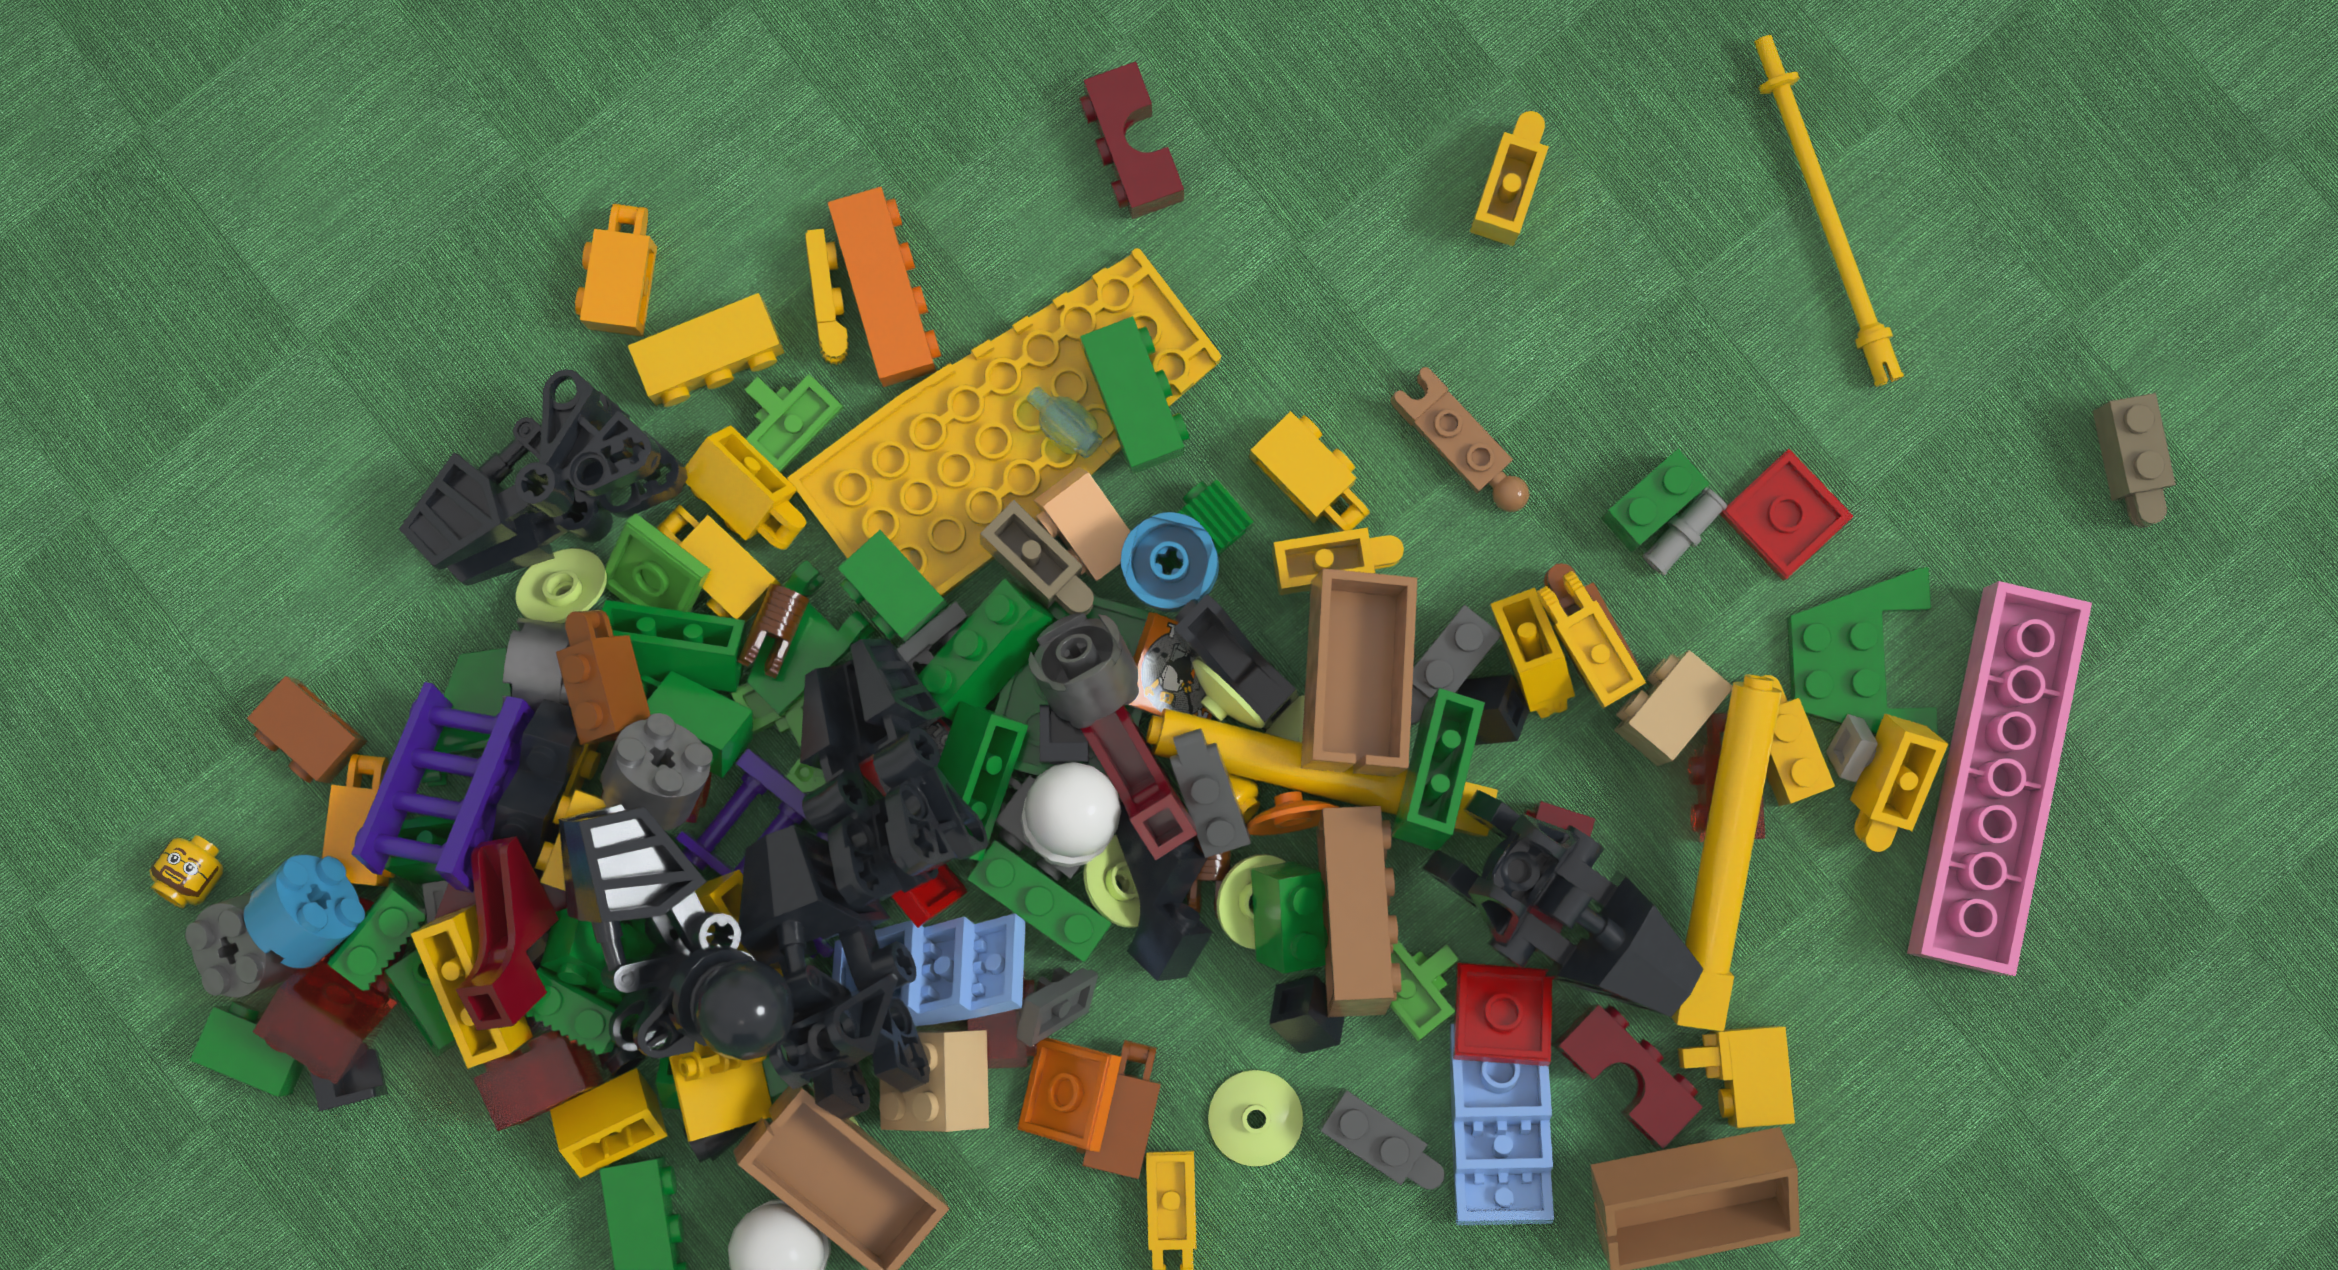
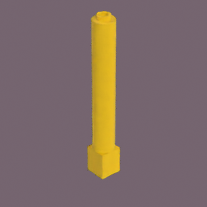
[1671,674,1782,1032]
[1146,708,1498,836]

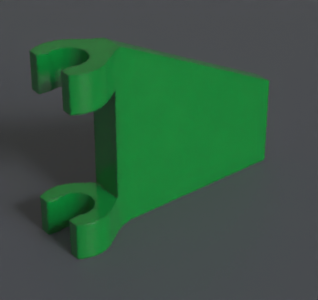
[747,560,875,716]
[421,648,512,788]

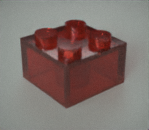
[253,957,398,1084]
[473,1031,604,1131]

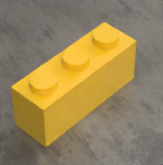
[628,293,785,407]
[411,904,533,1069]

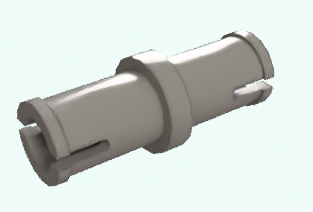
[1642,487,1728,576]

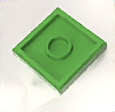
[605,513,711,612]

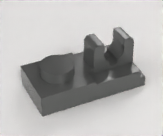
[897,601,969,673]
[1016,968,1098,1047]

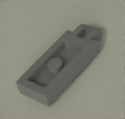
[1170,728,1251,858]

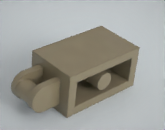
[2093,393,2176,528]
[980,500,1094,615]

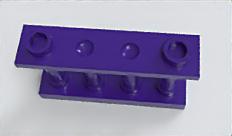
[351,682,535,893]
[676,749,834,959]

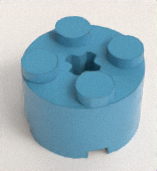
[1121,512,1219,612]
[243,855,365,968]

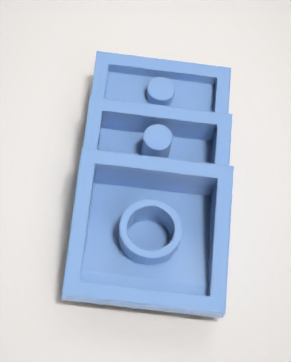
[832,913,1025,1026]
[1450,1024,1554,1225]

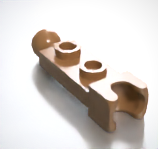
[1390,367,1530,512]

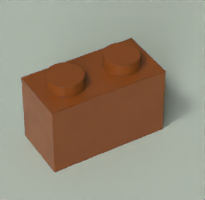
[247,676,368,784]

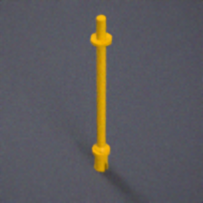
[1754,35,1904,387]

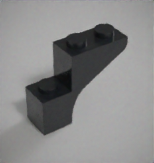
[1173,594,1298,731]
[492,699,585,879]
[1115,802,1213,981]

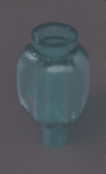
[1026,386,1103,459]

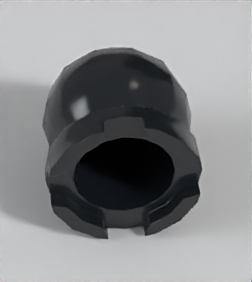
[669,945,794,1061]

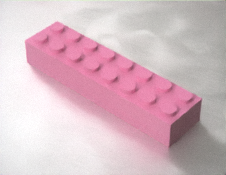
[1907,581,2092,976]

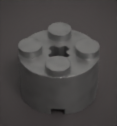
[1029,613,1139,728]
[503,618,570,712]
[600,713,713,831]
[185,892,299,998]

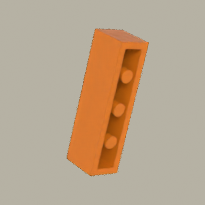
[828,187,941,387]

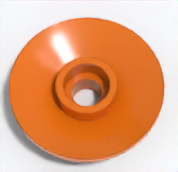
[1246,791,1339,836]

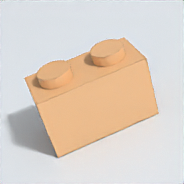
[1034,467,1131,581]

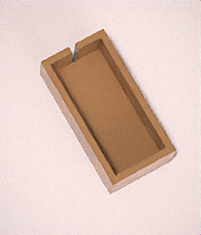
[1301,568,1418,777]
[1316,806,1401,1017]
[733,1084,950,1270]
[1591,1127,1800,1270]

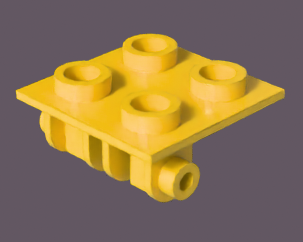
[669,1041,772,1142]

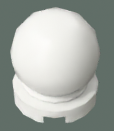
[1021,762,1121,867]
[728,1199,831,1270]

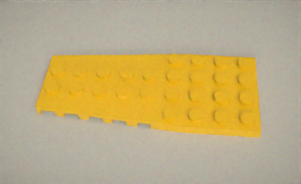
[787,248,1221,597]

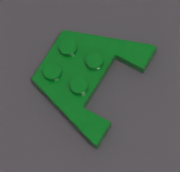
[1787,567,1938,735]

